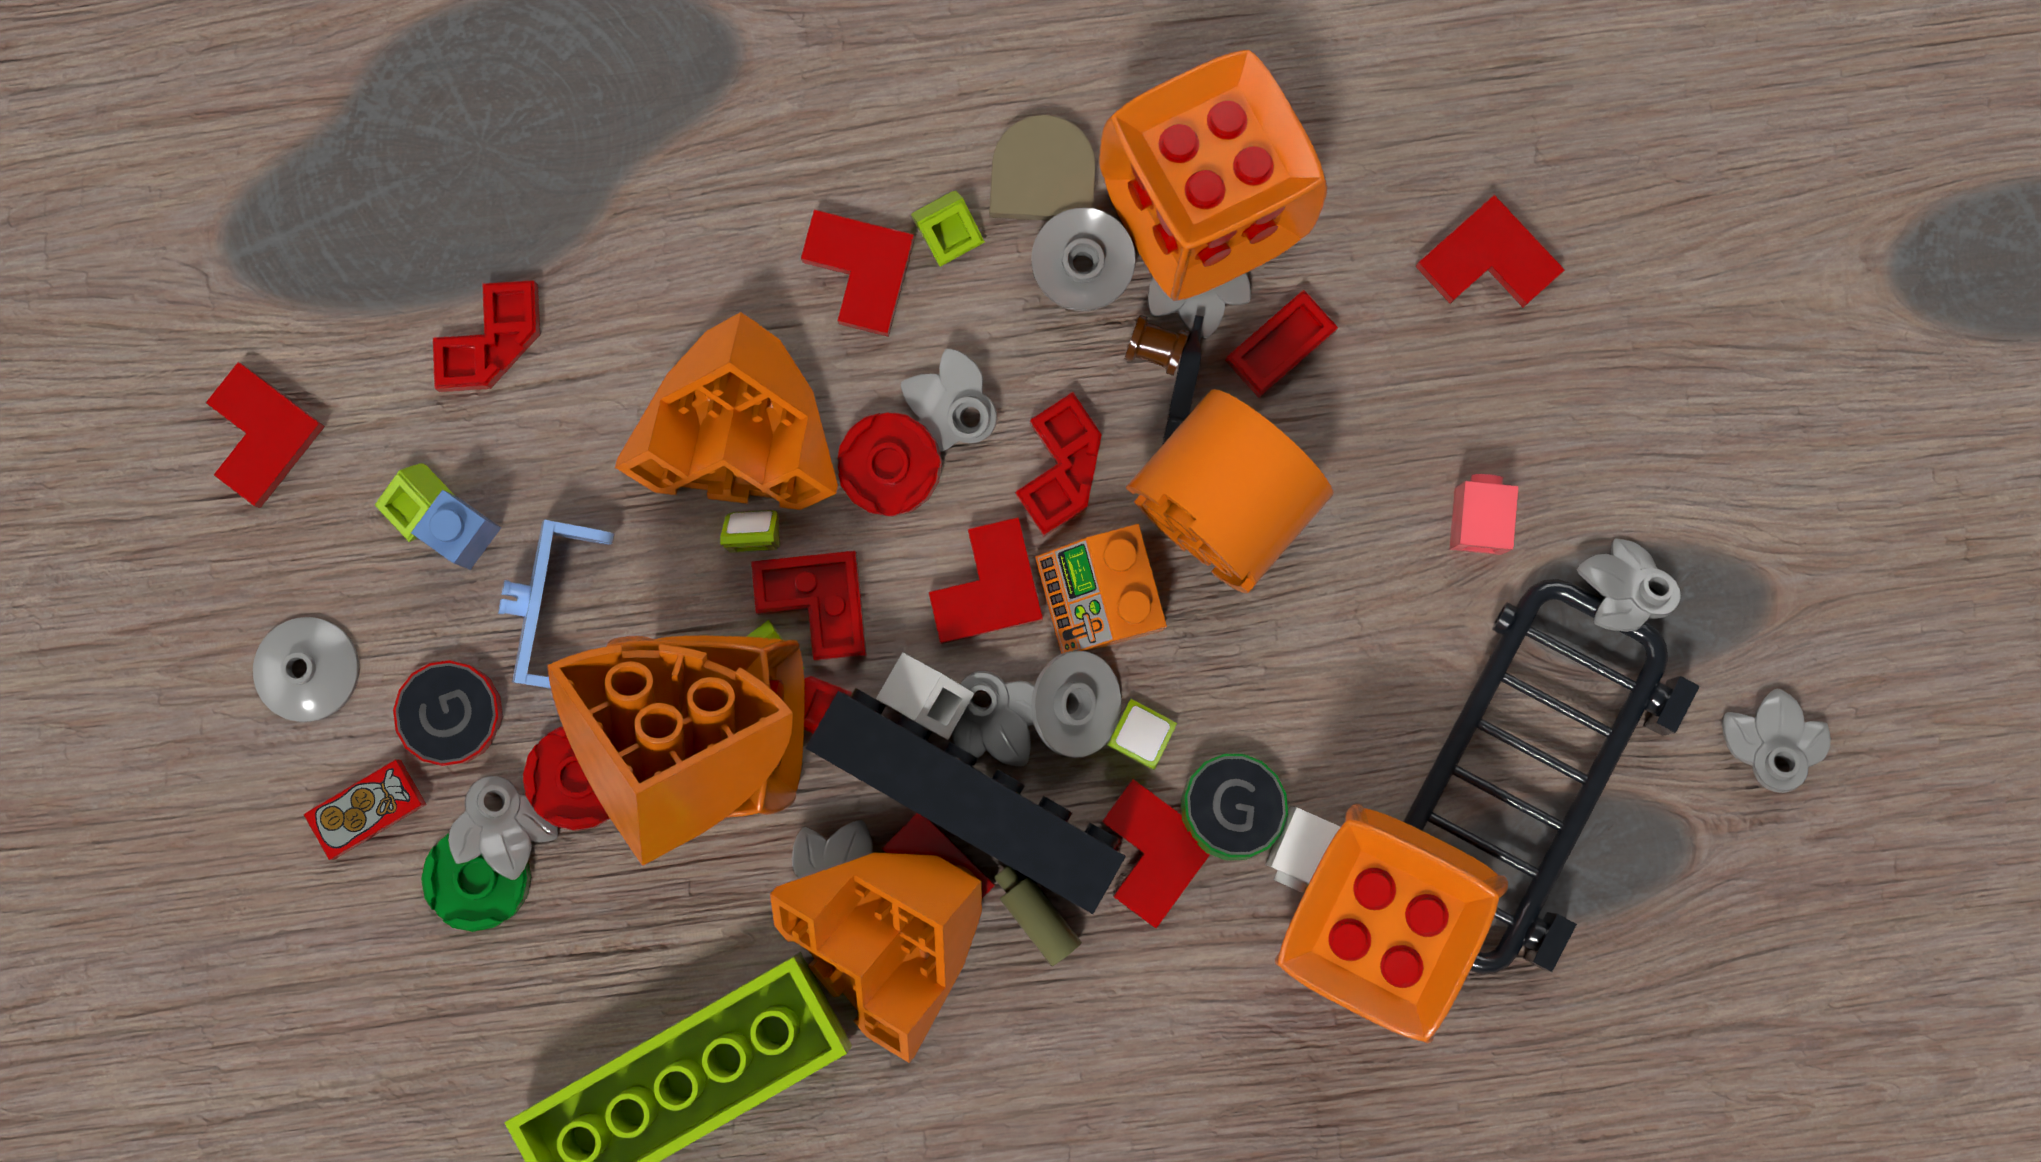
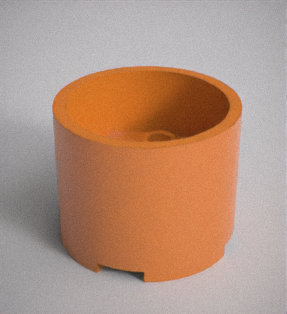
[1126,389,1333,594]

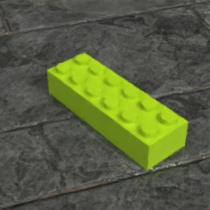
[504,952,852,1162]

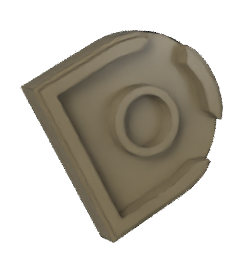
[989,115,1095,221]

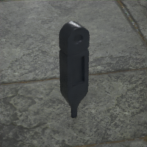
[1162,315,1204,445]

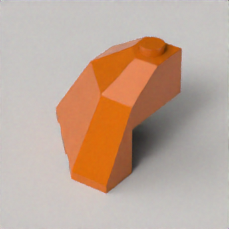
[615,312,838,510]
[770,853,982,1063]

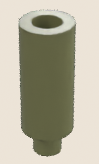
[994,866,1082,967]

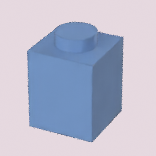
[411,490,501,570]

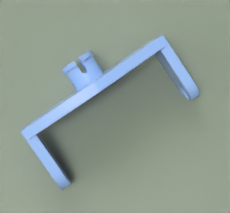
[498,520,614,689]

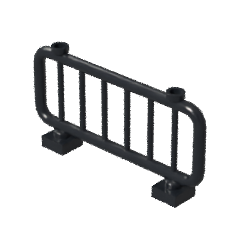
[1403,579,1700,974]

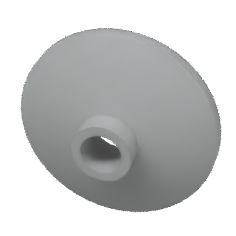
[1031,208,1135,311]
[253,617,359,722]
[1032,651,1121,757]

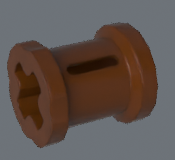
[1124,315,1189,376]

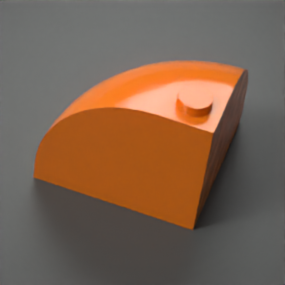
[547,644,793,866]

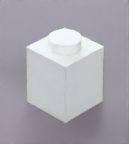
[876,652,974,740]
[1265,807,1340,893]

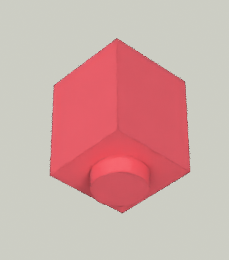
[1449,474,1519,555]

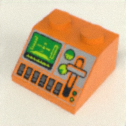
[1035,524,1167,654]

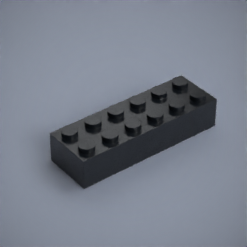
[805,688,1126,914]

